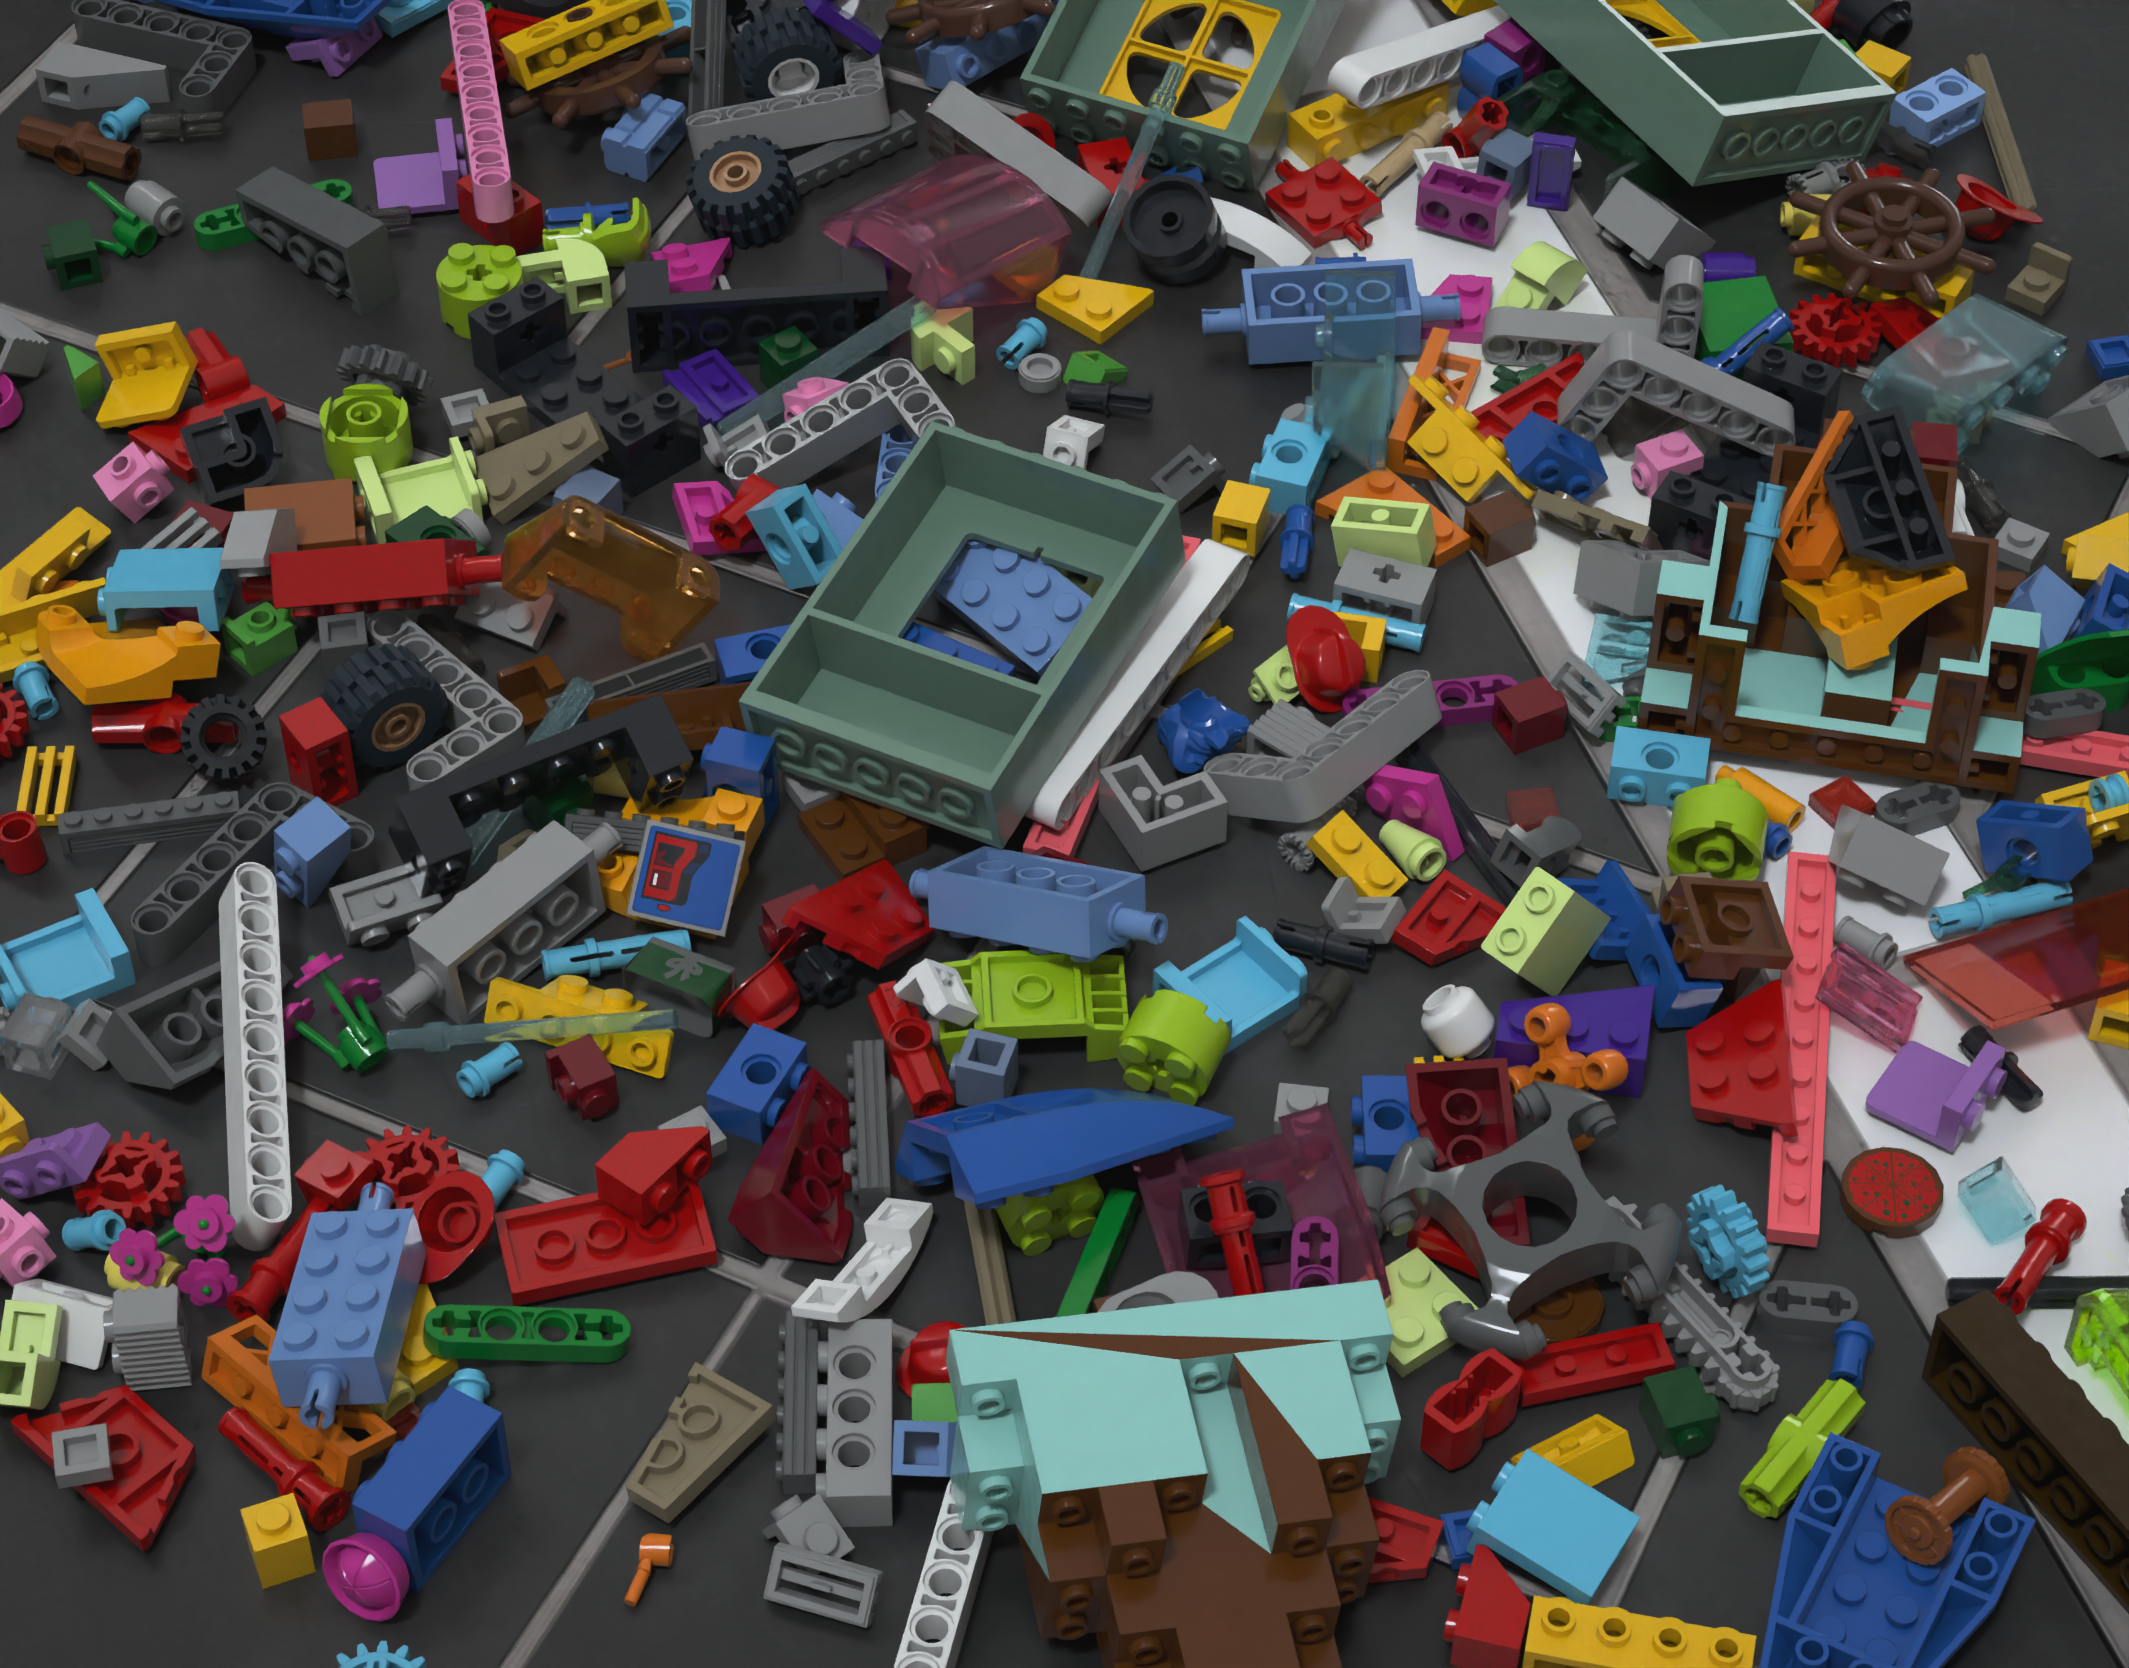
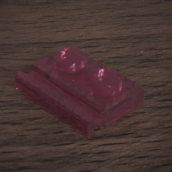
[1815,942,1923,1053]

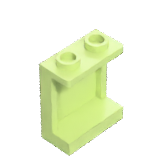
[353,436,488,544]
[1481,867,1611,996]

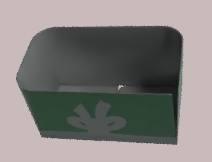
[622,936,736,1038]

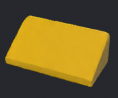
[1511,1414,1635,1487]

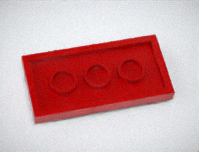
[494,1181,718,1306]

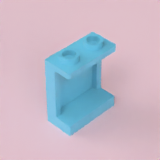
[97,548,234,632]
[0,888,136,1028]
[1153,916,1308,1055]
[1465,1448,1641,1605]

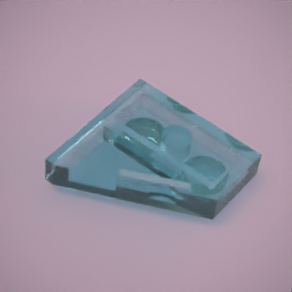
[1581,613,1653,688]

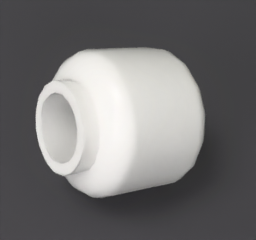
[1421,984,1495,1059]

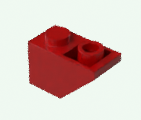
[594,1126,712,1227]
[1443,1544,1531,1668]

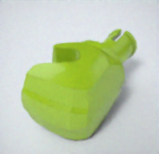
[542,197,651,267]

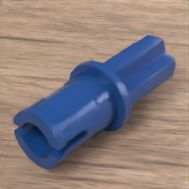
[545,201,630,229]
[1279,504,1315,579]

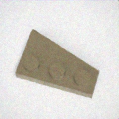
[474,411,609,525]
[1531,490,1664,551]
[626,1361,776,1524]

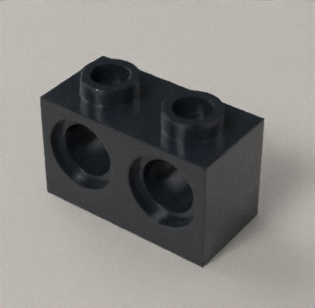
[1177,1180,1293,1270]

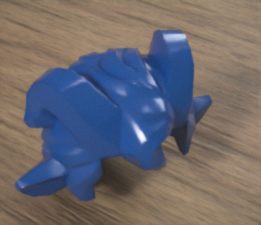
[1155,688,1253,773]

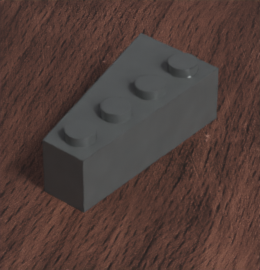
[235,166,400,317]

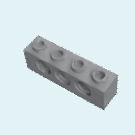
[816,1319,893,1527]

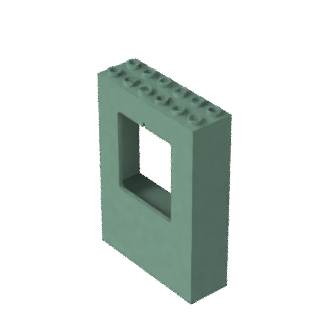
[738,421,1186,849]

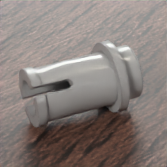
[1833,916,1898,969]

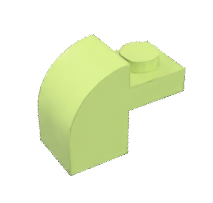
[517,238,612,314]
[1494,241,1588,310]
[910,288,975,385]
[0,1300,63,1410]

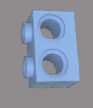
[1887,68,1986,155]

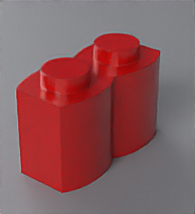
[1420,1348,1523,1470]

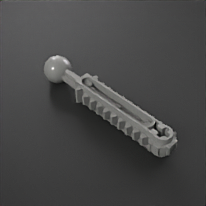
[1537,1146,1780,1412]

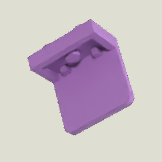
[373,118,467,216]
[1865,1040,2008,1152]

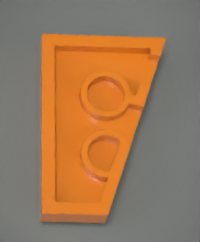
[1315,464,1471,568]

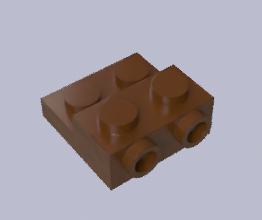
[797,791,930,881]
[1660,876,1794,980]

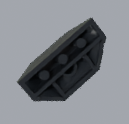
[1823,405,1956,575]

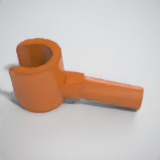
[623,1533,674,1607]

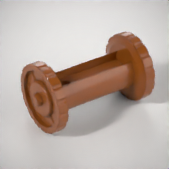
[1885,1446,2010,1565]

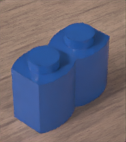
[1457,42,1523,131]

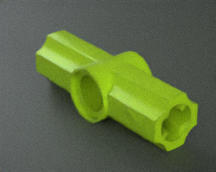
[1738,1378,1866,1519]

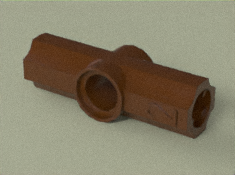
[16,115,142,182]

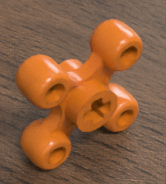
[1508,1003,1629,1152]

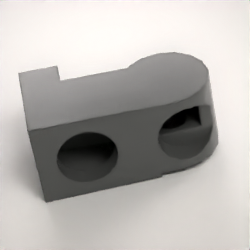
[1489,816,1582,888]

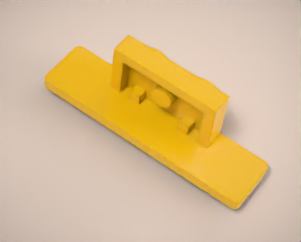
[1407,374,1538,504]
[0,507,111,608]
[0,577,106,683]
[484,975,674,1079]

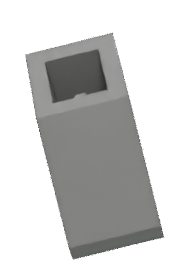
[220,508,297,577]

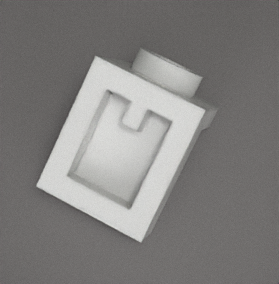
[1043,415,1105,470]
[893,958,979,1027]

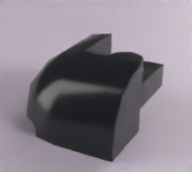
[179,397,283,507]

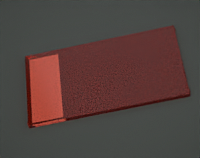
[1903,888,2129,1031]

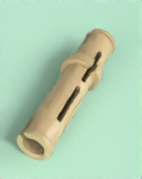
[1359,111,1453,198]

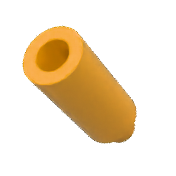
[1715,765,1806,834]

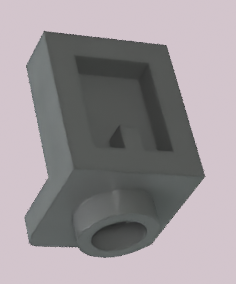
[1150,444,1226,513]

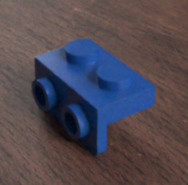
[1557,860,1652,961]

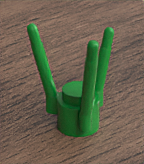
[87,181,157,258]

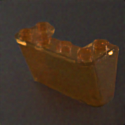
[502,495,720,662]

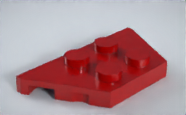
[1471,352,1606,444]
[781,859,935,969]
[1686,979,1798,1137]
[10,1385,197,1552]

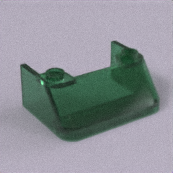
[1496,70,1686,230]

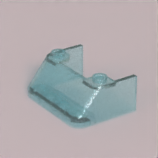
[1305,270,1396,471]

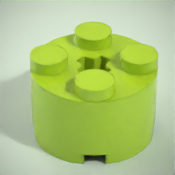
[436,243,524,339]
[319,383,414,482]
[1667,778,1769,881]
[1115,989,1231,1105]
[994,1174,1104,1256]

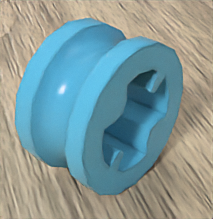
[2088,774,2129,813]

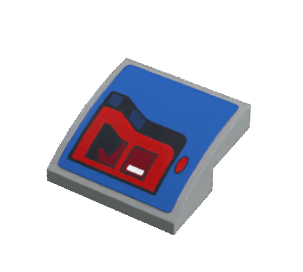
[625,819,746,937]

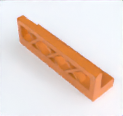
[1386,327,1481,481]
[1772,410,1854,580]
[201,1314,397,1493]

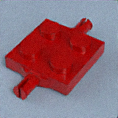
[1265,157,1382,249]

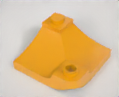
[1780,556,1968,670]
[36,605,221,705]
[597,788,765,939]

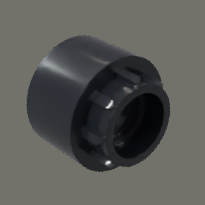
[1831,0,1913,51]

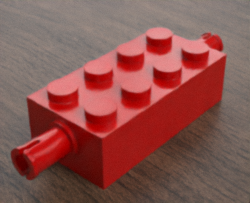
[241,538,511,618]

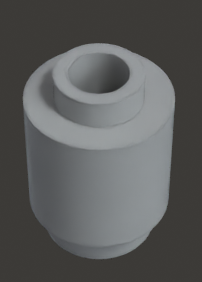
[124,180,186,236]

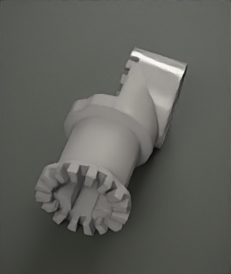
[1785,158,1866,195]
[1277,795,1357,872]

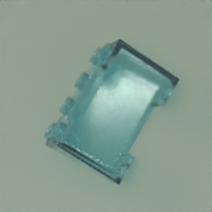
[1860,293,2069,455]

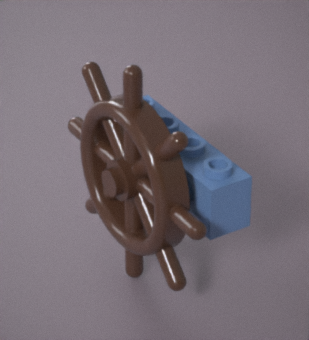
[885,0,1059,89]

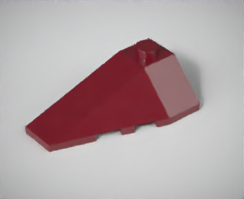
[1405,1058,1530,1246]
[728,1068,853,1263]

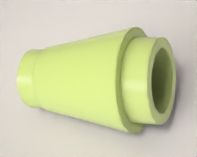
[1379,819,1446,881]

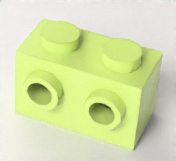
[1331,496,1437,567]

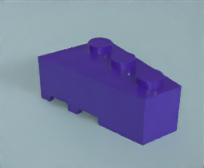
[1493,985,1655,1098]

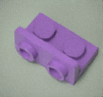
[285,17,383,77]
[0,1122,111,1200]

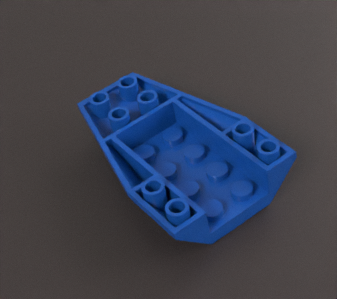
[153,0,392,38]
[895,1088,1235,1209]
[1760,1432,2036,1668]

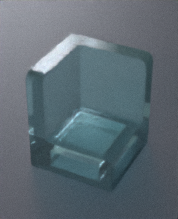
[1958,1156,2036,1245]

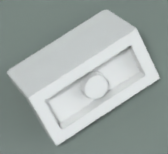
[12,1278,113,1370]

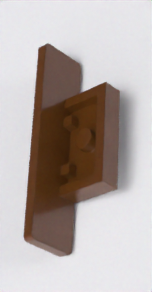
[587,681,752,754]

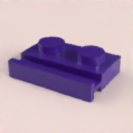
[662,348,761,427]

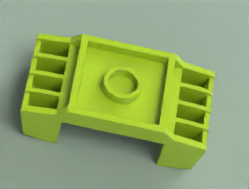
[939,950,1129,1065]

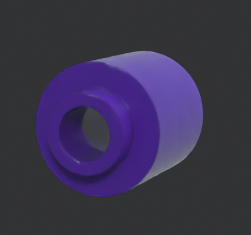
[1699,252,1756,282]

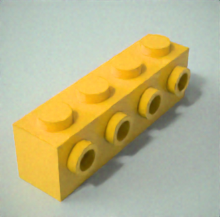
[1287,81,1450,168]
[1522,1595,1756,1668]

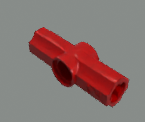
[91,693,239,754]
[867,980,955,1117]

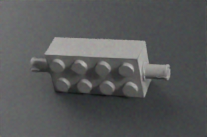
[384,820,623,1027]

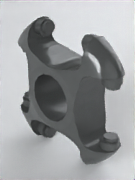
[1379,1081,1682,1361]

